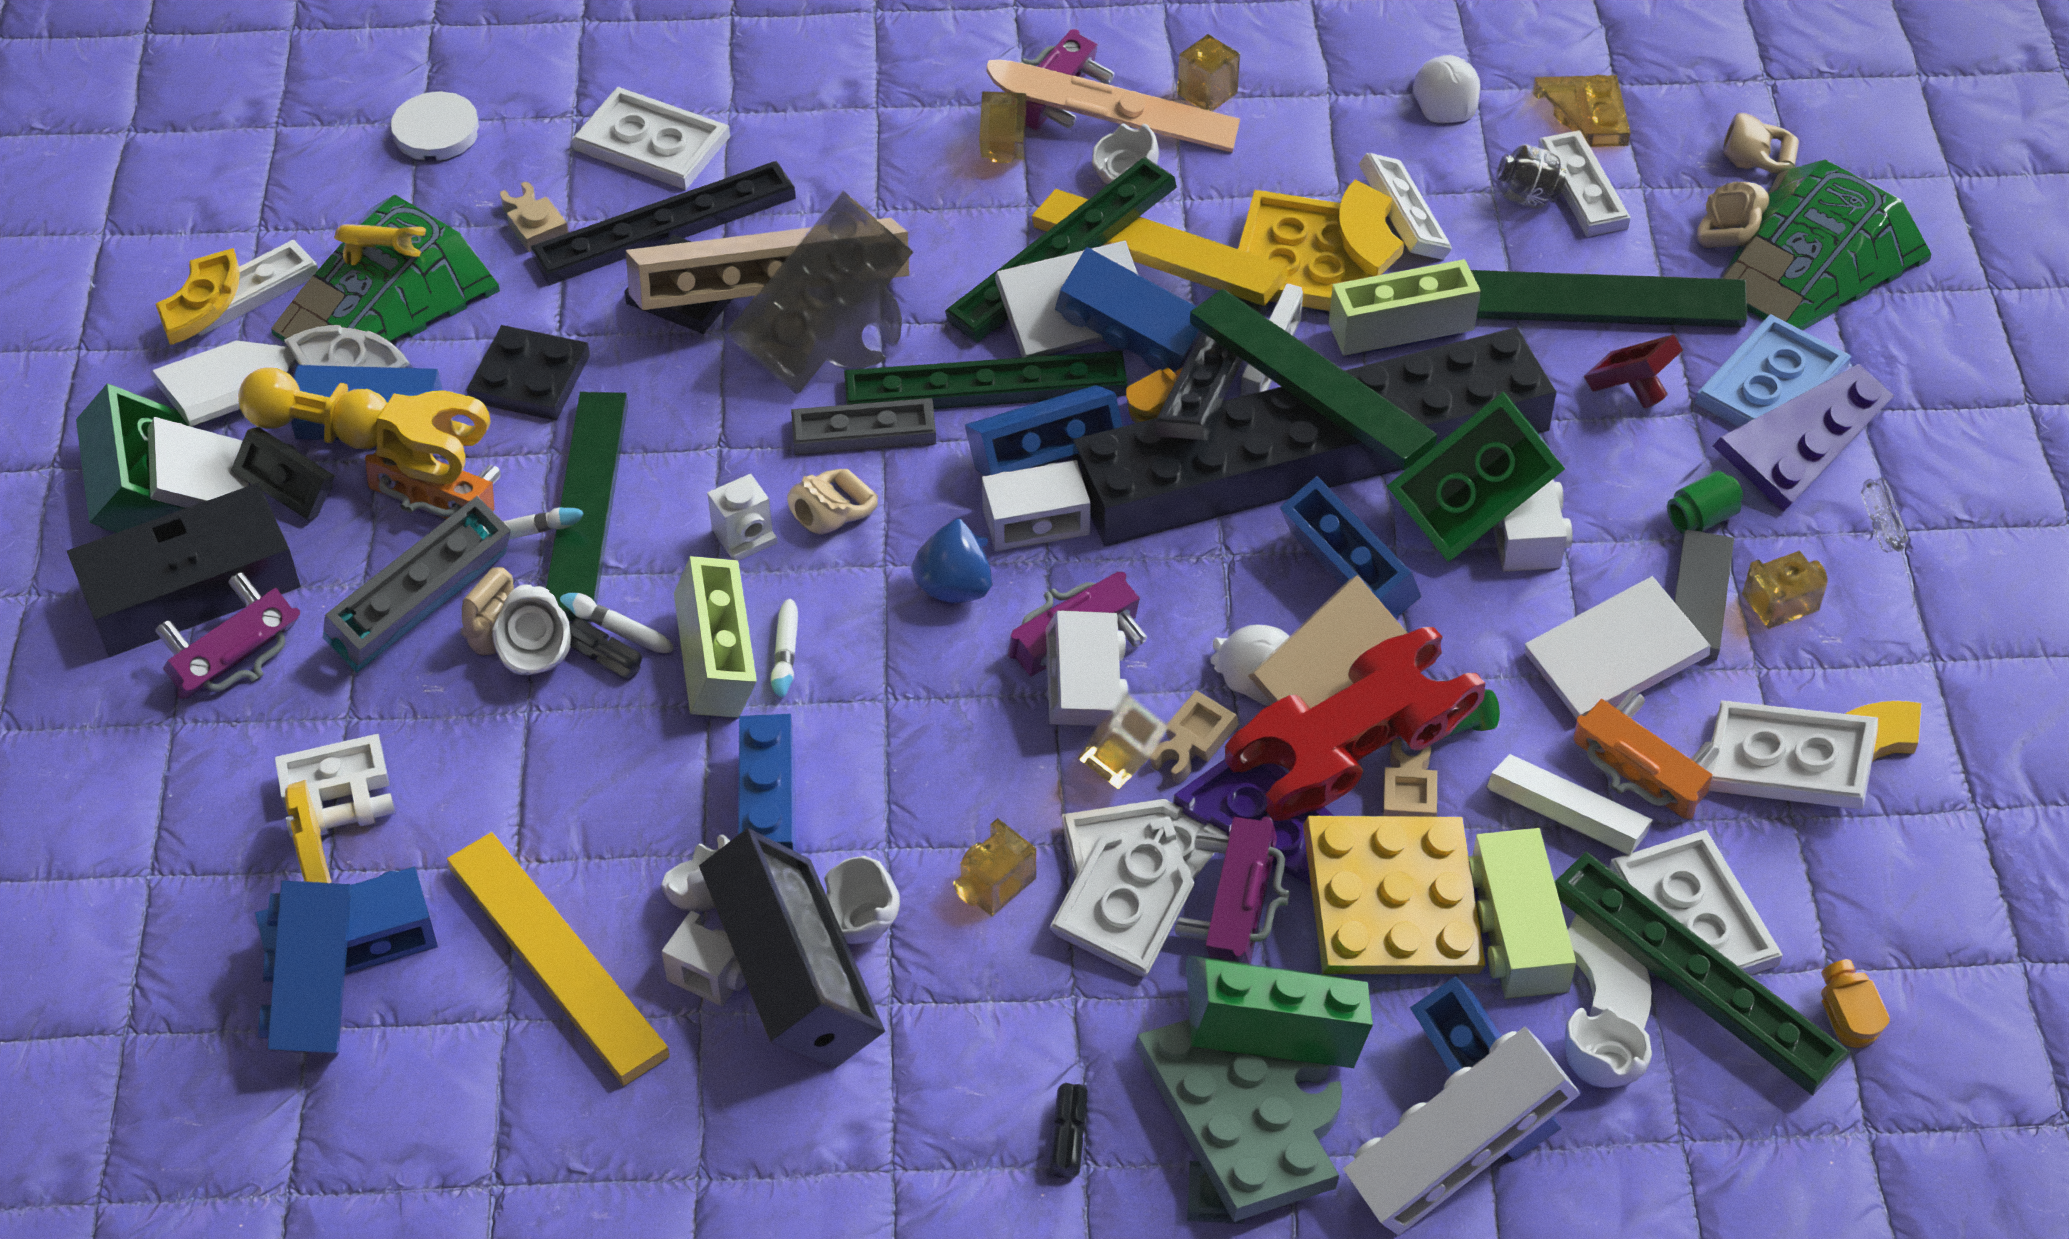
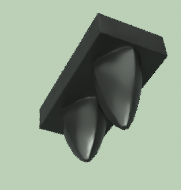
[231,427,335,520]

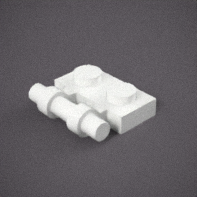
[275,734,395,837]

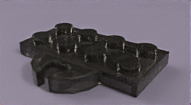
[725,191,914,394]

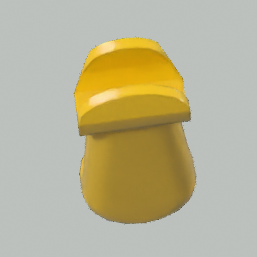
[334,224,426,265]

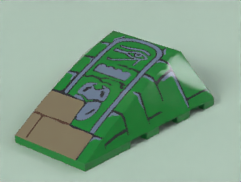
[1722,159,1932,331]
[271,194,500,343]

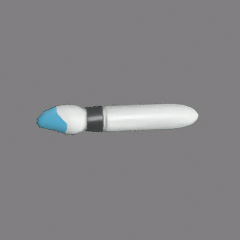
[483,507,583,540]
[560,593,673,653]
[770,599,798,697]

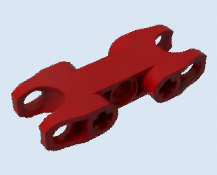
[1225,627,1486,821]

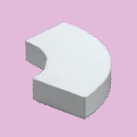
[284,325,413,368]
[1568,914,1652,1030]

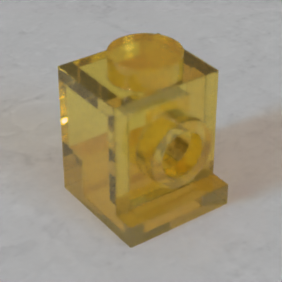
[1742,550,1828,629]
[954,818,1036,917]

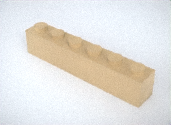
[626,218,909,310]

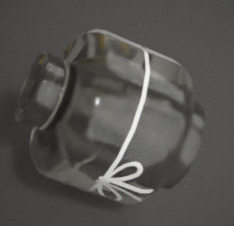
[1496,144,1566,209]

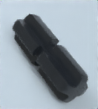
[569,618,642,679]
[1049,1083,1088,1178]

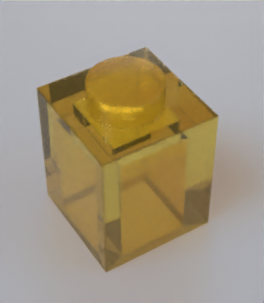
[1177,34,1240,111]
[979,91,1027,163]
[1078,695,1169,789]

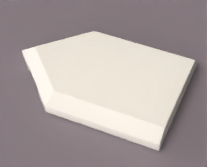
[150,340,297,427]
[1062,799,1227,880]
[1050,816,1194,977]

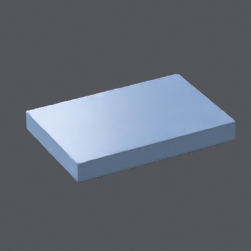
[1695,314,1851,427]

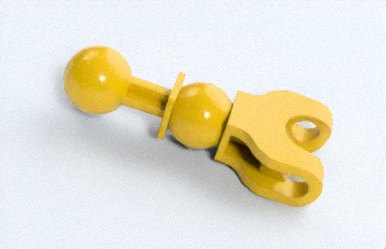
[238,367,491,484]

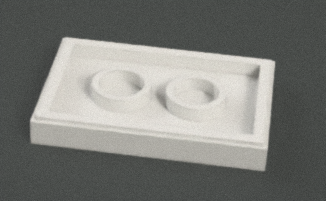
[572,87,730,190]
[995,240,1138,358]
[1525,576,1710,719]
[1706,700,1878,809]
[1609,830,1783,997]

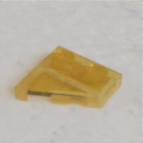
[1533,75,1630,147]

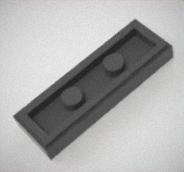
[791,398,937,455]
[1674,529,1734,660]

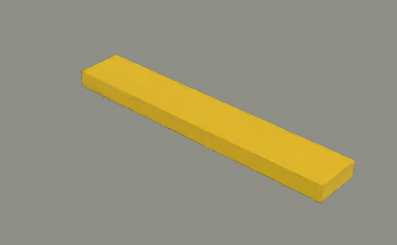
[1032,188,1288,306]
[447,832,670,1087]

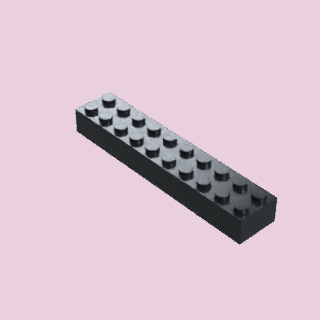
[1073,327,1556,547]

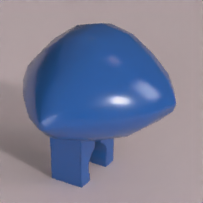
[911,518,993,603]

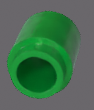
[1667,471,1743,534]

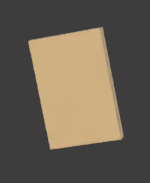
[1248,575,1407,708]

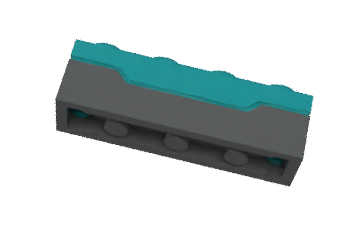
[322,496,511,673]

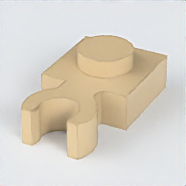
[500,181,568,252]
[1150,690,1239,784]
[1383,738,1437,817]

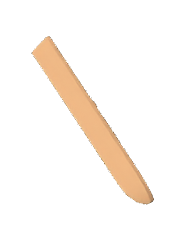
[986,60,1240,153]

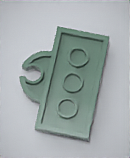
[1135,1019,1342,1222]

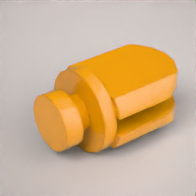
[1126,368,1183,423]
[1821,959,1890,1048]

